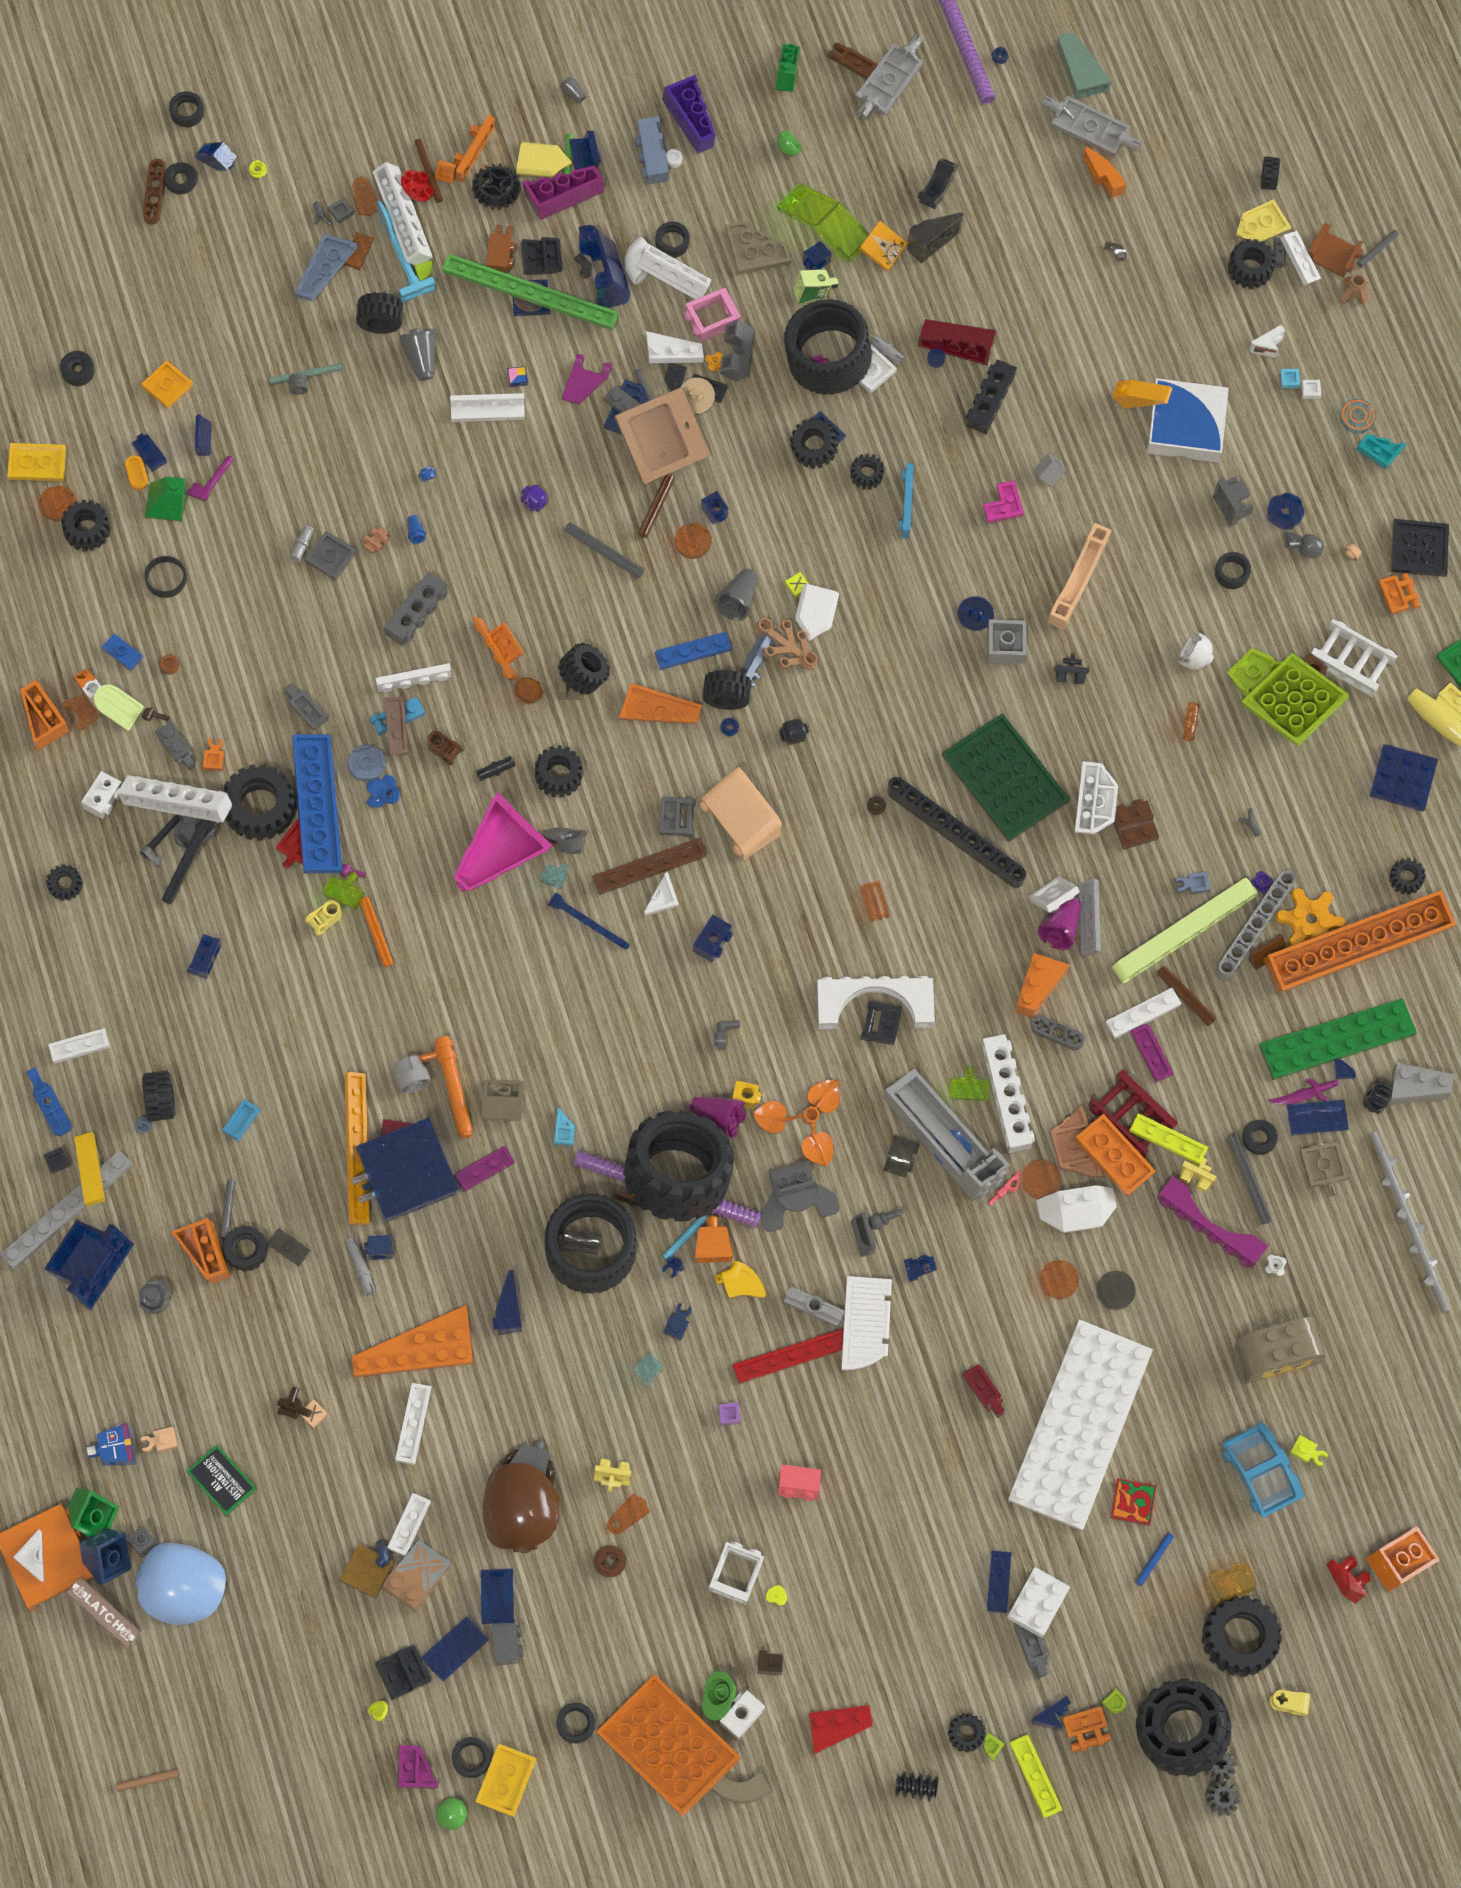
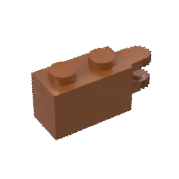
[486,225,515,274]

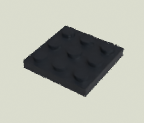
[1391,519,1449,577]

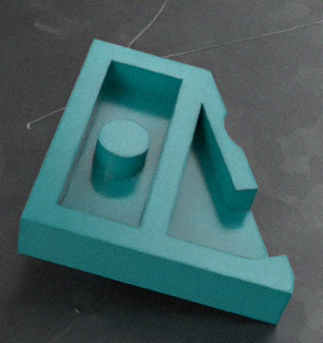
[1356,434,1406,470]

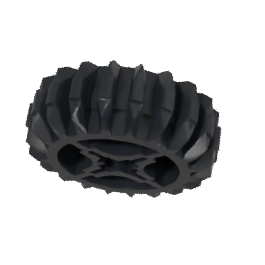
[472,163,520,210]

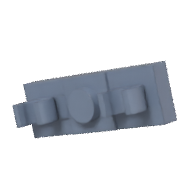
[740,634,776,688]

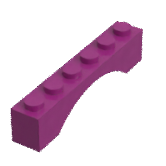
[1157,1176,1268,1269]

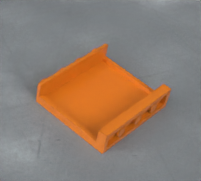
[0,1504,96,1612]

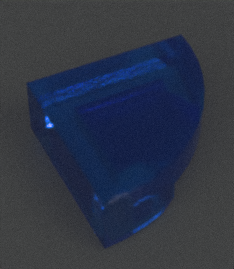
[1334,1059,1356,1080]

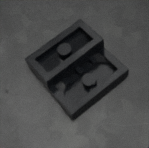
[521,237,562,275]
[375,1644,431,1701]

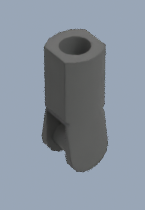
[1273,236,1286,268]

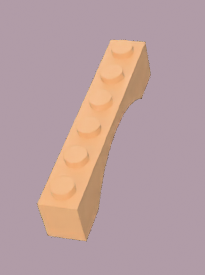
[1048,523,1112,631]

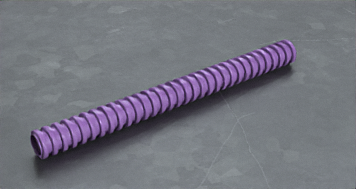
[938,0,995,104]
[574,1150,762,1228]

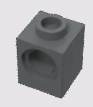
[127,1526,157,1558]

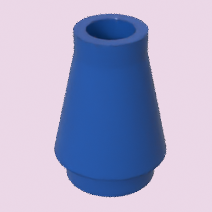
[407,515,426,544]

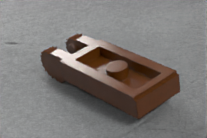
[827,42,878,80]

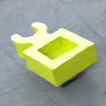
[1290,1435,1328,1467]

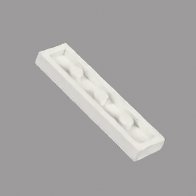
[376,663,452,692]
[1105,988,1182,1040]
[395,1383,432,1465]

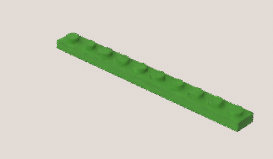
[442,254,619,330]

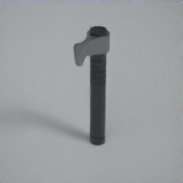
[140,814,181,867]

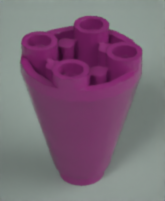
[690,1097,746,1138]

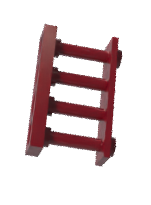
[1088,1069,1178,1159]

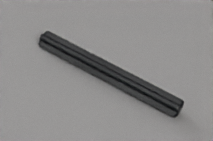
[162,819,212,905]

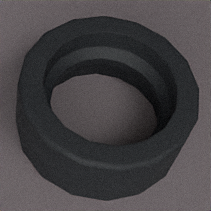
[169,91,204,127]
[655,221,690,258]
[1215,552,1251,589]
[556,1703,595,1744]
[451,1737,491,1778]

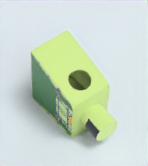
[793,270,838,304]

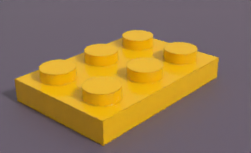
[7,443,67,481]
[475,1743,537,1818]

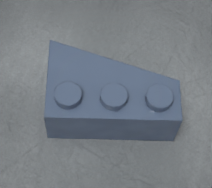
[635,116,669,185]

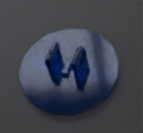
[957,596,994,631]

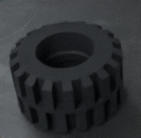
[1228,239,1276,289]
[356,292,403,334]
[790,418,838,469]
[61,500,110,551]
[558,643,610,695]
[702,670,751,710]
[535,745,582,798]
[142,1070,175,1122]

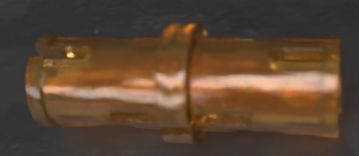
[1182,702,1200,741]

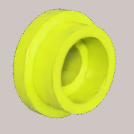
[249,160,267,178]

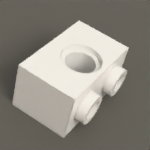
[720,1690,766,1740]

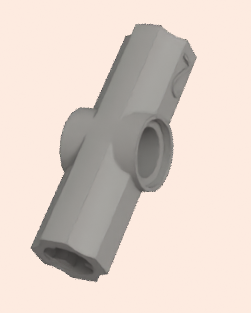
[784,1286,845,1327]

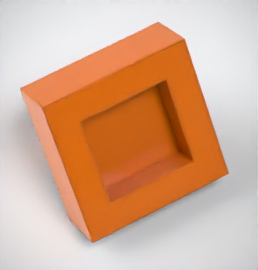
[435,160,457,183]

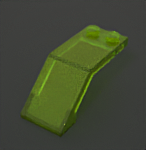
[777,182,869,263]

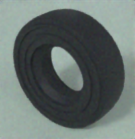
[164,162,197,194]
[1242,1120,1278,1155]

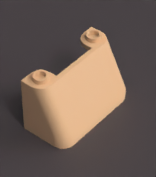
[699,767,782,860]

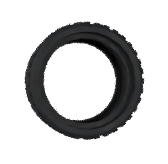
[784,299,872,395]
[545,1193,636,1294]

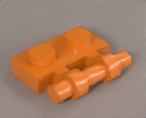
[1378,573,1421,615]
[1062,1706,1111,1752]

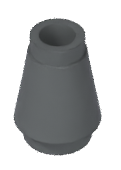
[560,77,586,104]

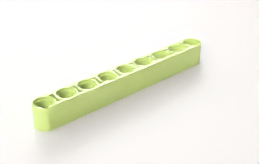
[1111,878,1258,984]

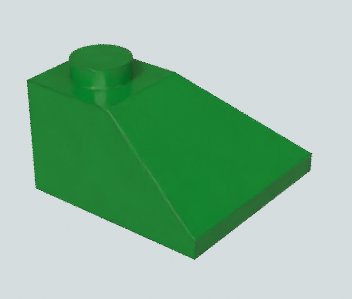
[145,477,187,521]
[68,1488,119,1537]

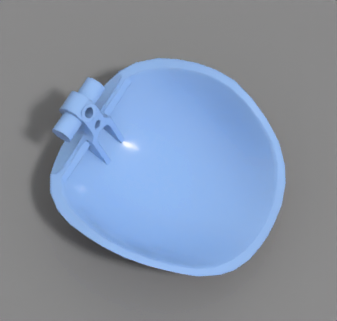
[135,1543,226,1625]

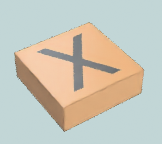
[301,1400,328,1428]

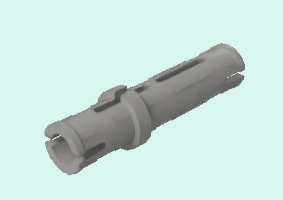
[345,1237,376,1296]

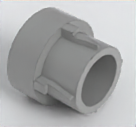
[393,1056,432,1094]

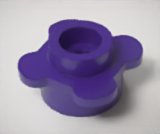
[1251,871,1273,893]

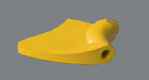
[715,1261,766,1299]

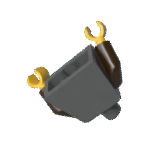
[501,1440,556,1486]

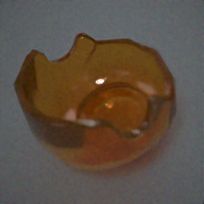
[513,677,543,705]

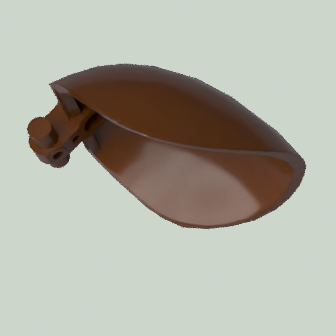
[482,1463,559,1554]

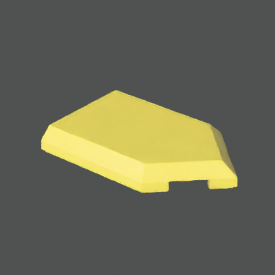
[516,142,572,177]
[1236,199,1291,242]

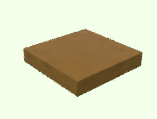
[339,1544,394,1599]

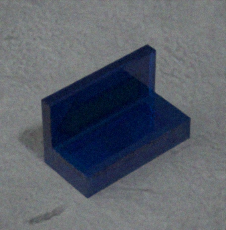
[569,131,600,170]

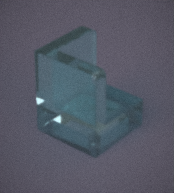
[540,863,569,889]
[633,1353,663,1387]

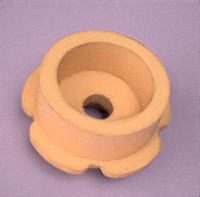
[1345,543,1362,560]

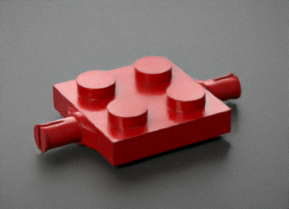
[276,819,302,869]

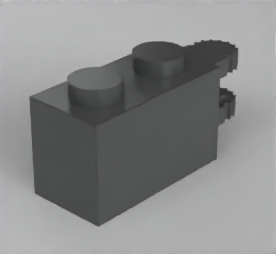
[491,1605,523,1666]

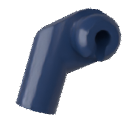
[375,1540,390,1568]

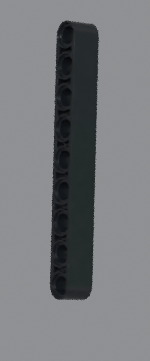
[887,777,1026,888]

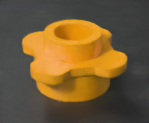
[705,352,722,371]

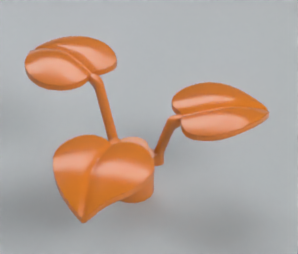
[753,1080,840,1166]

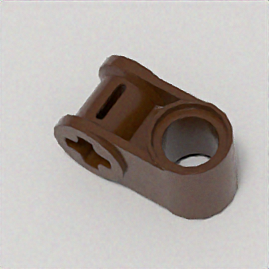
[428,731,464,765]

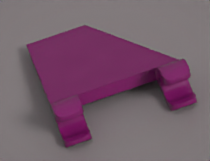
[562,354,612,405]

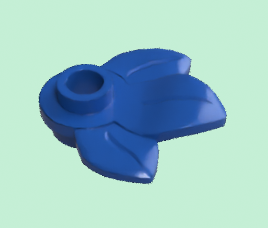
[366,774,400,808]

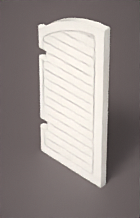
[841,1276,892,1370]

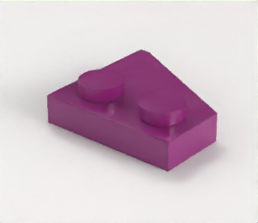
[398,1745,438,1789]

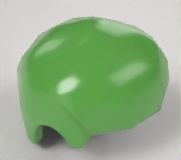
[777,130,803,157]
[436,1797,468,1830]

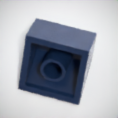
[79,1528,131,1585]

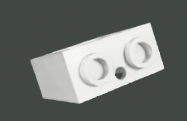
[708,1541,764,1605]

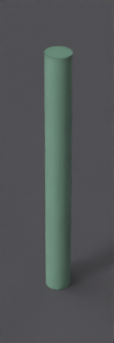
[269,363,342,385]

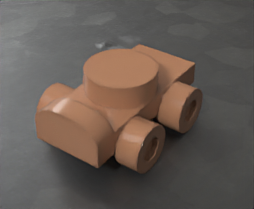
[363,527,389,554]

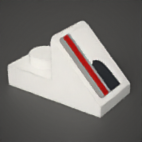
[1249,325,1285,358]

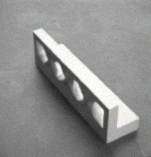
[637,244,712,299]
[450,393,525,422]

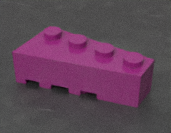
[522,166,604,220]

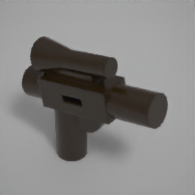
[277,1386,312,1420]

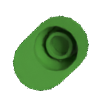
[702,1671,737,1721]

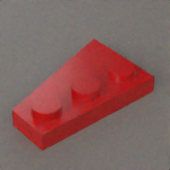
[809,1705,873,1755]

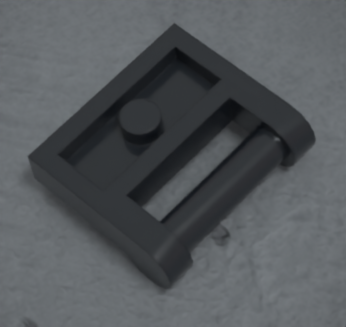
[860,1001,902,1046]

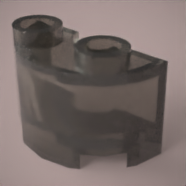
[883,1135,920,1178]

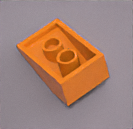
[1366,1526,1439,1593]

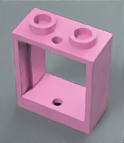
[684,288,741,342]

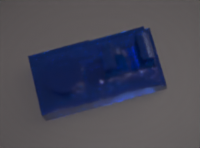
[131,433,167,472]

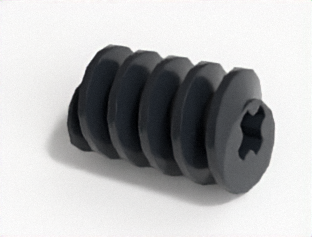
[895,1771,939,1802]

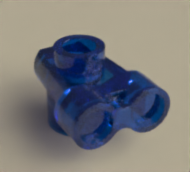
[904,1255,937,1282]

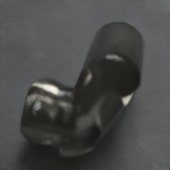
[1104,241,1127,261]
[574,253,592,278]

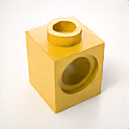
[732,1081,762,1109]

